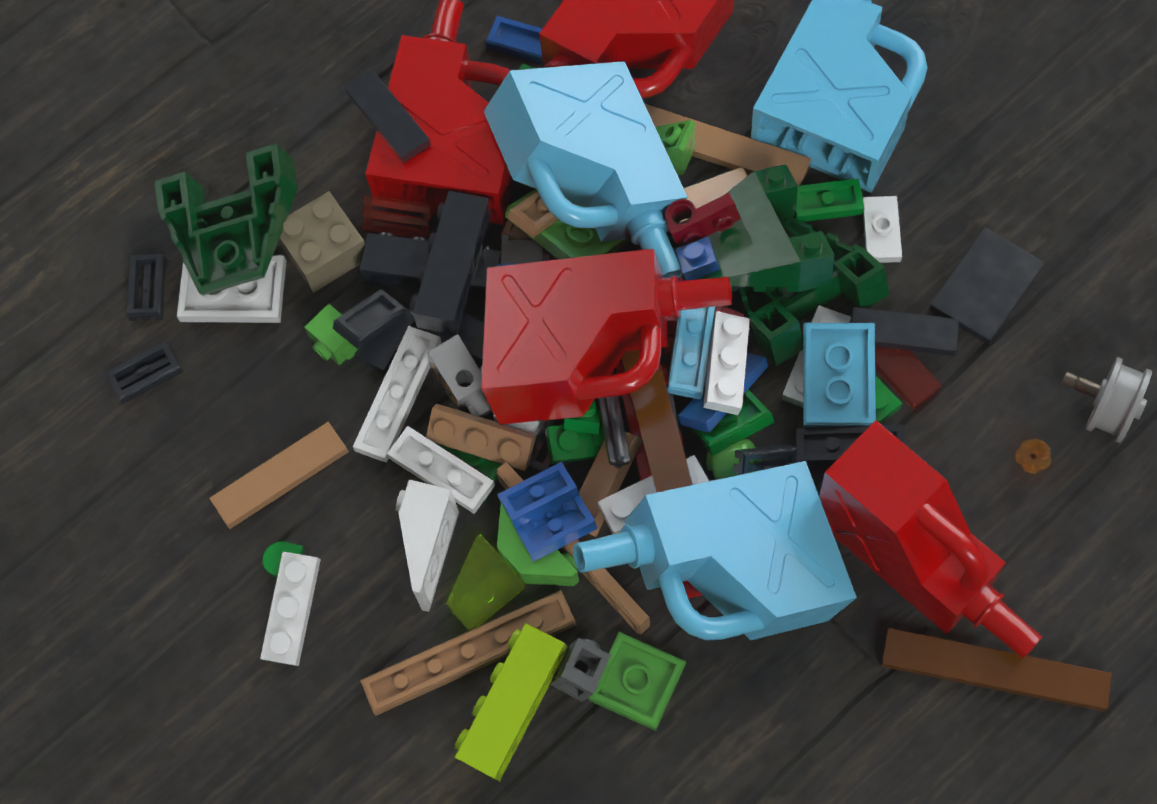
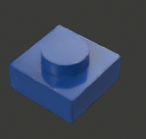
[676,237,720,280]

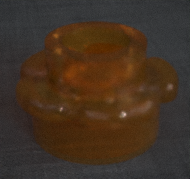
[1016,439,1051,473]

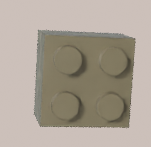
[278,191,365,293]

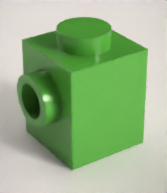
[305,304,358,366]

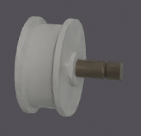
[1061,357,1152,443]

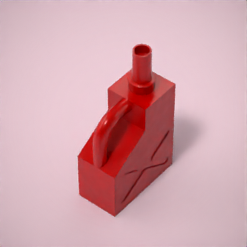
[365,0,514,225]
[539,0,734,98]
[481,249,732,425]
[819,420,1042,659]

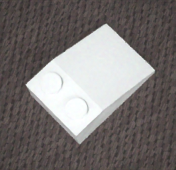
[396,480,459,612]

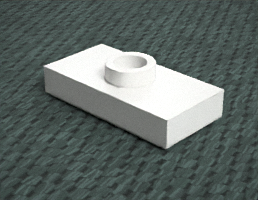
[863,196,902,263]

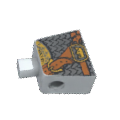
[428,334,493,418]

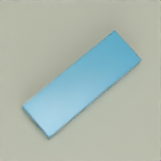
[667,306,715,399]

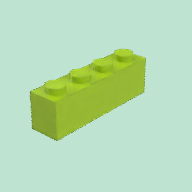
[455,623,569,781]

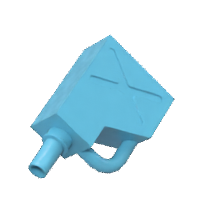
[751,0,927,193]
[484,61,688,278]
[573,461,857,640]

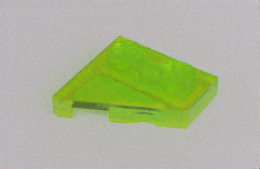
[446,533,526,631]

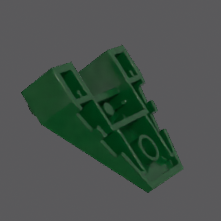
[155,143,298,296]
[669,164,834,292]
[738,217,890,366]

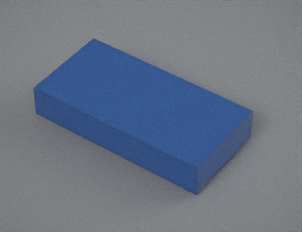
[486,16,543,64]

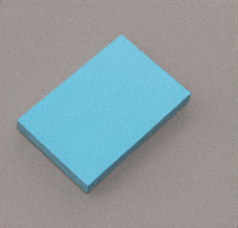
[803,323,876,428]

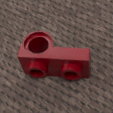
[665,193,741,248]

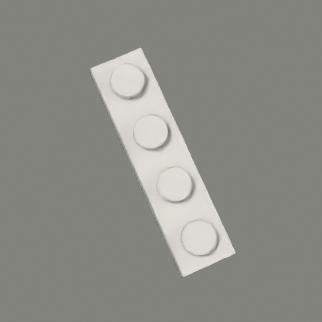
[353,326,441,463]

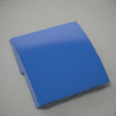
[497,462,598,562]

